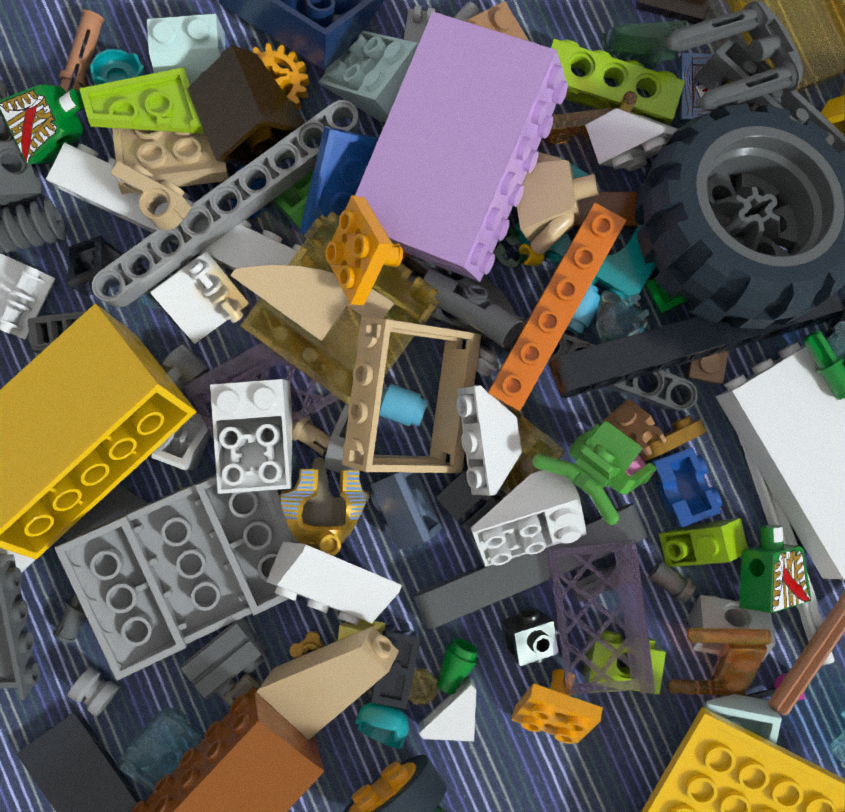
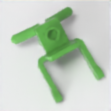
[532,421,657,525]

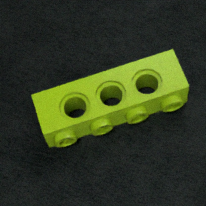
[551,39,685,125]

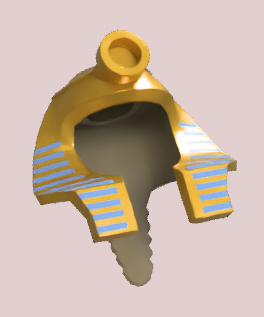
[280,457,370,556]

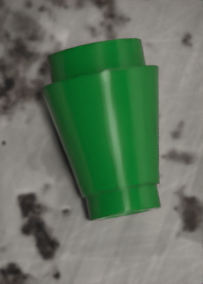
[436,638,479,694]

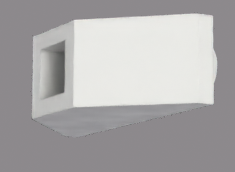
[456,385,522,496]

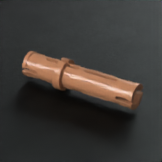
[59,9,104,94]

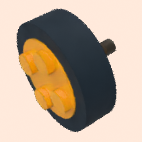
[343,755,447,812]

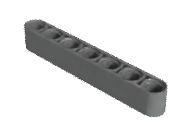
[413,503,648,629]

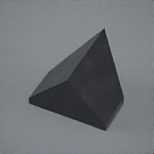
[67,235,147,296]

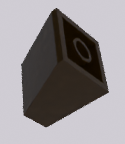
[187,45,306,166]

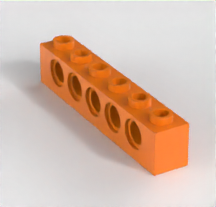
[488,203,626,412]

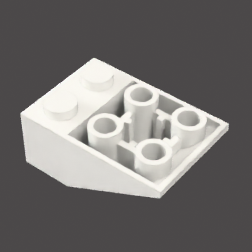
[210,379,292,494]
[471,470,587,567]

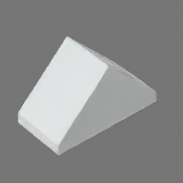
[151,413,213,470]
[419,676,476,741]

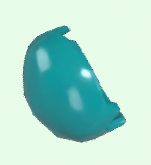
[90,49,144,85]
[355,702,409,750]

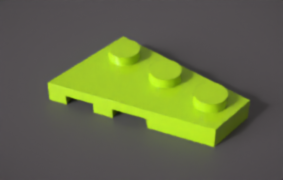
[79,67,204,134]

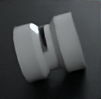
[67,667,120,717]

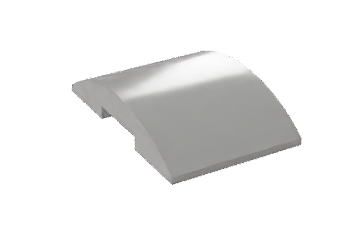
[55,474,300,681]

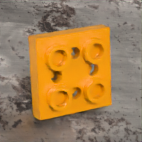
[325,195,403,305]
[511,669,603,744]

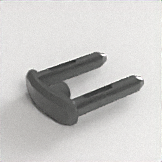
[665,0,804,112]

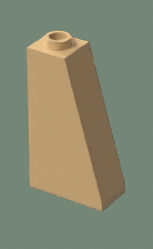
[257,626,399,740]

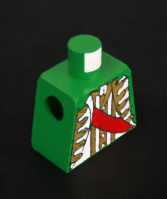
[0,85,85,164]
[739,525,811,613]

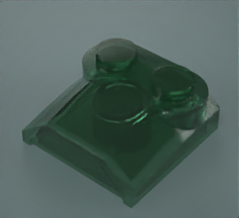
[601,20,687,65]

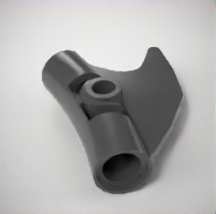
[417,269,524,348]

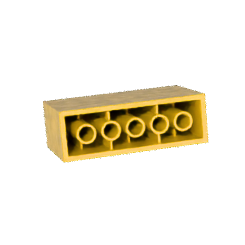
[0,303,197,560]

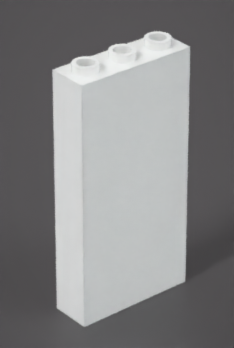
[716,342,845,580]

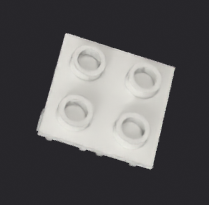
[150,250,249,344]
[0,254,56,340]

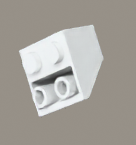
[585,108,678,171]

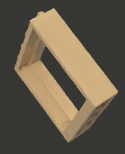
[342,316,481,473]

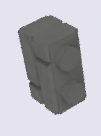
[180,618,267,700]

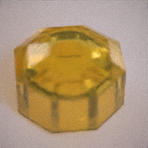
[409,668,438,705]

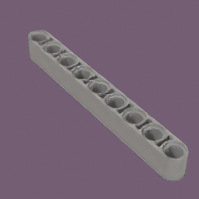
[92,100,360,307]

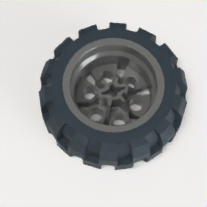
[634,103,845,329]

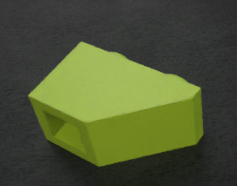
[659,518,748,567]

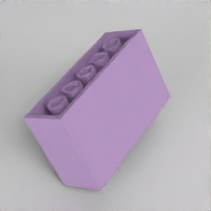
[355,11,568,282]

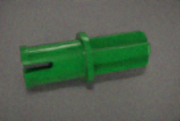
[803,330,845,400]

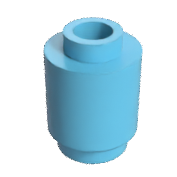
[566,284,602,335]
[379,383,428,427]

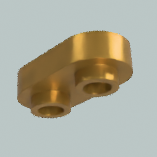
[640,415,707,461]

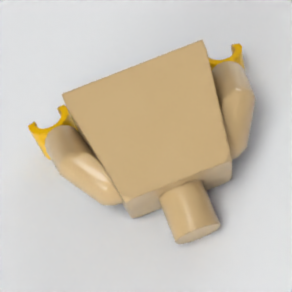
[517,152,599,266]

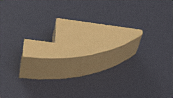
[230,265,395,341]

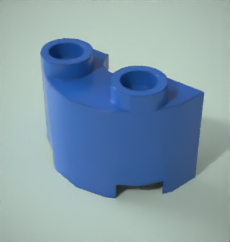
[653,447,722,527]

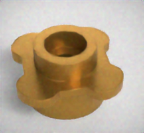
[289,631,325,658]

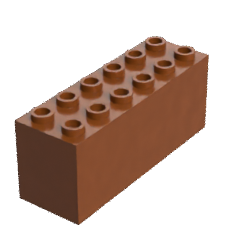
[131,686,324,812]

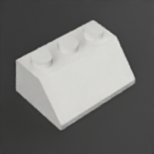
[266,542,402,626]

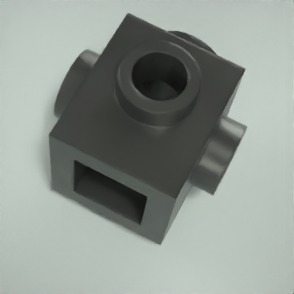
[500,608,559,666]

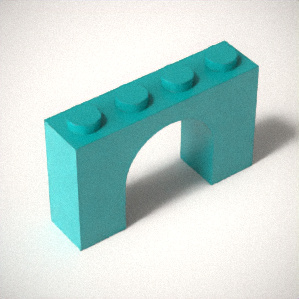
[514,156,656,304]

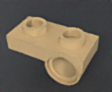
[111,161,192,230]

